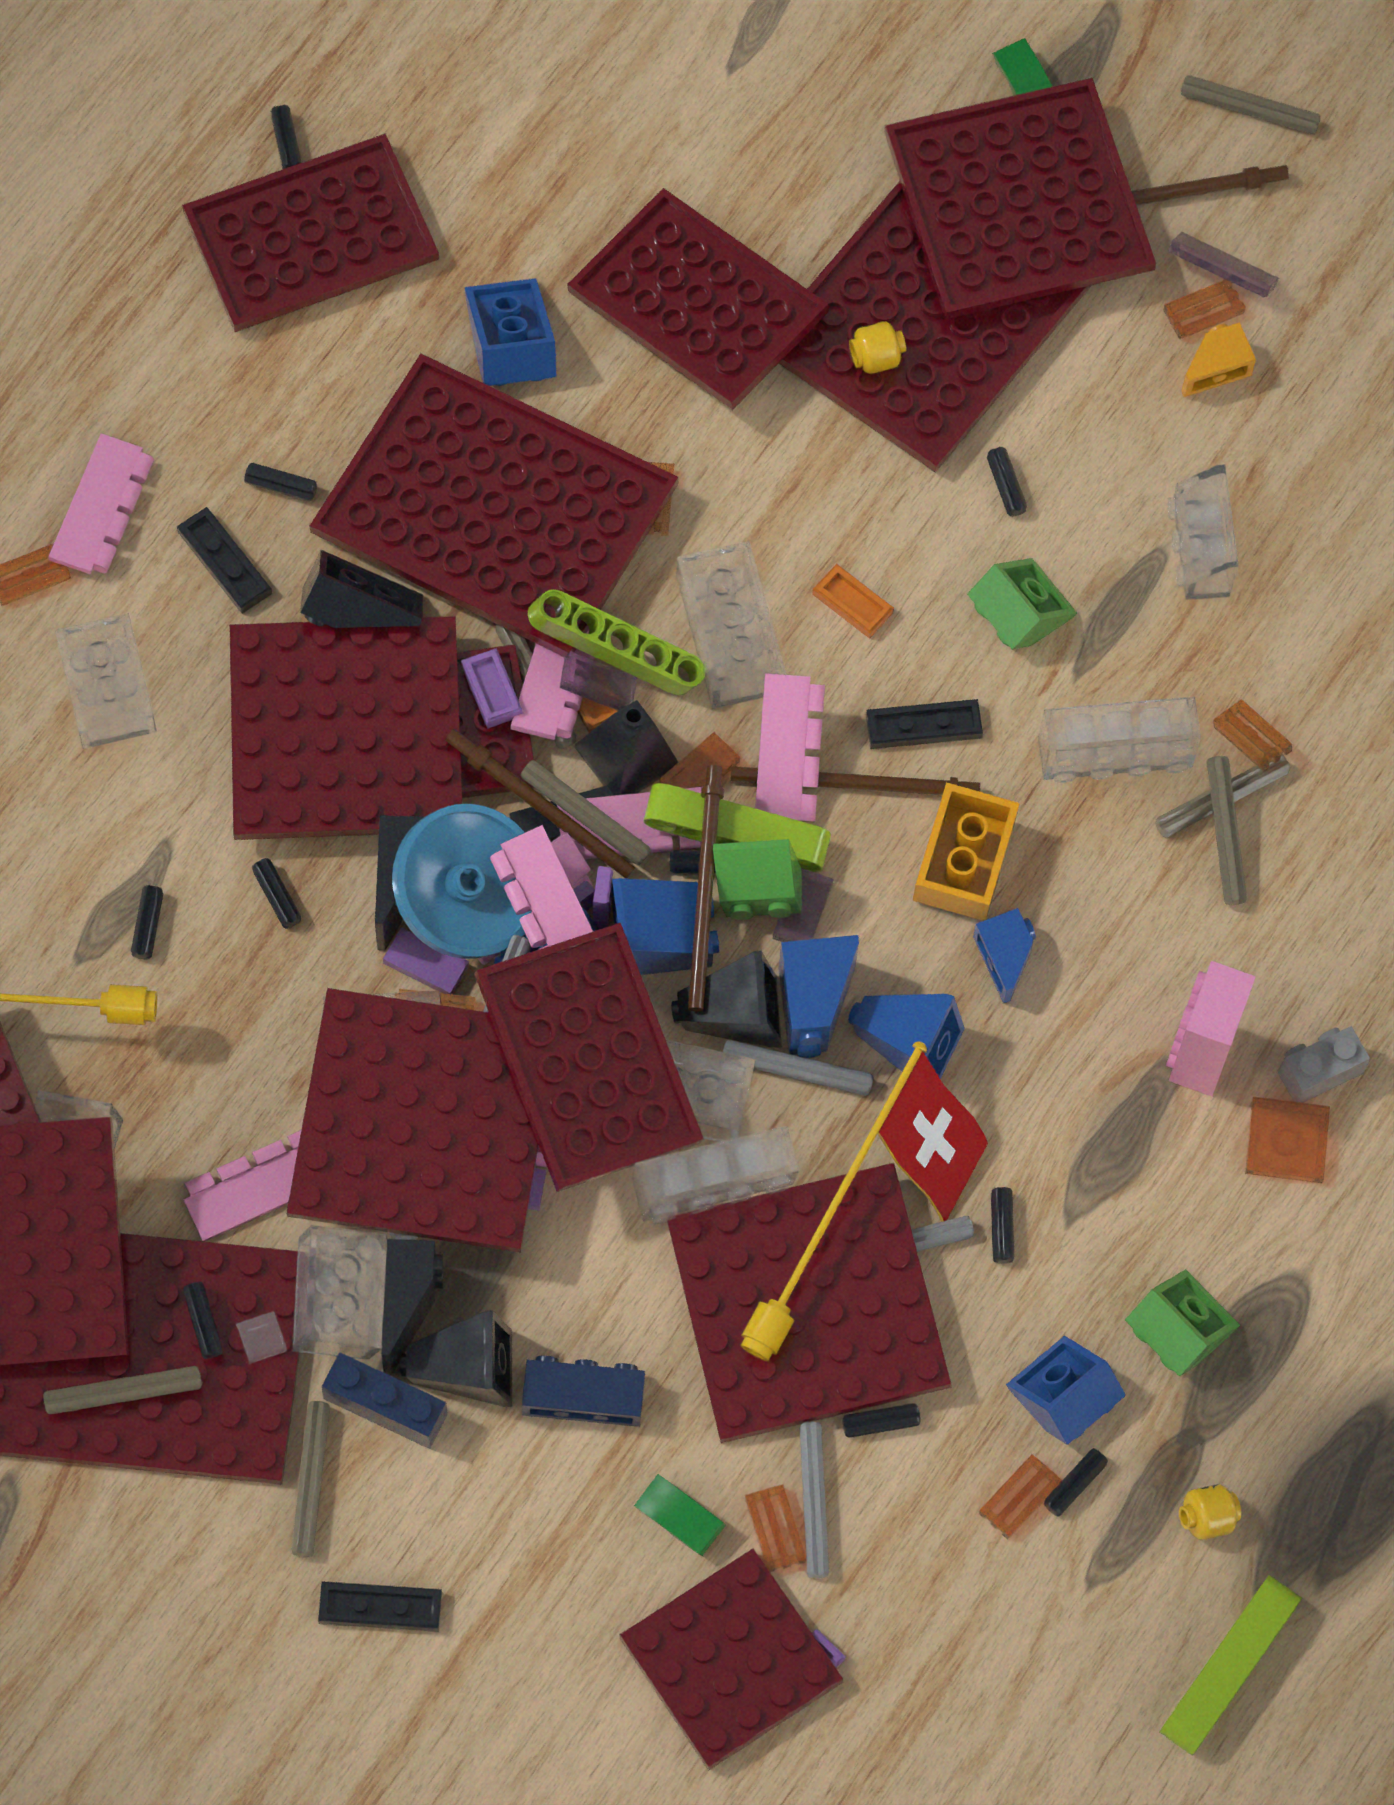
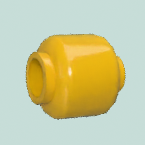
[849,322,906,374]
[1179,1484,1241,1540]

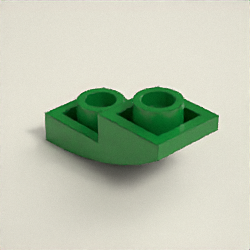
[993,38,1053,96]
[634,1474,726,1557]

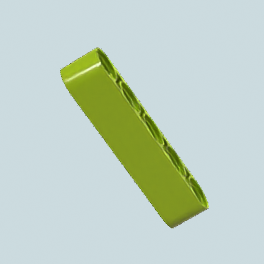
[528,589,706,696]
[643,783,831,872]
[1159,1575,1302,1756]

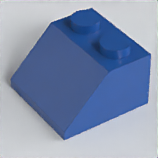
[1006,1335,1126,1445]

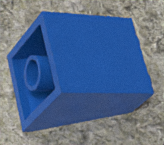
[612,878,719,975]
[778,935,859,1058]

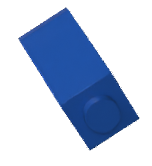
[973,908,1036,1004]

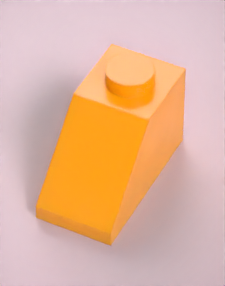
[1181,322,1256,397]

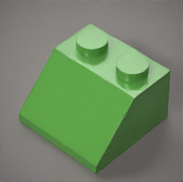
[967,558,1077,650]
[713,839,802,920]
[1125,1269,1240,1377]

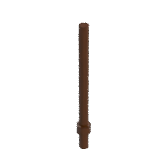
[1132,165,1289,205]
[445,729,635,879]

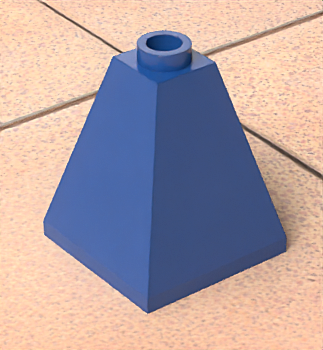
[848,994,965,1079]

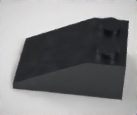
[300,550,423,628]
[375,815,424,951]
[381,1239,444,1376]

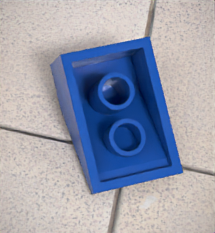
[464,278,557,386]

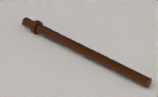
[688,765,724,1012]
[730,766,980,795]

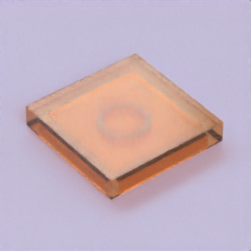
[1245,1097,1330,1183]

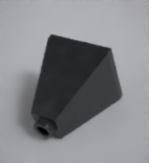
[575,700,680,796]
[671,950,782,1048]
[400,1311,512,1407]

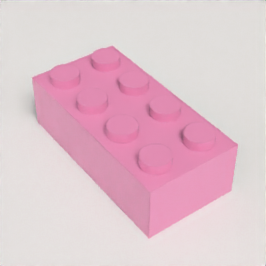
[1166,961,1256,1096]

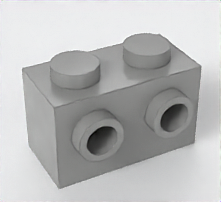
[1278,1026,1370,1106]

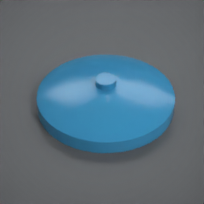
[392,804,532,959]

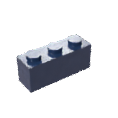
[321,1352,448,1449]
[522,1356,645,1427]

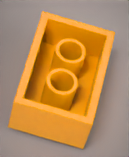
[913,782,1020,921]

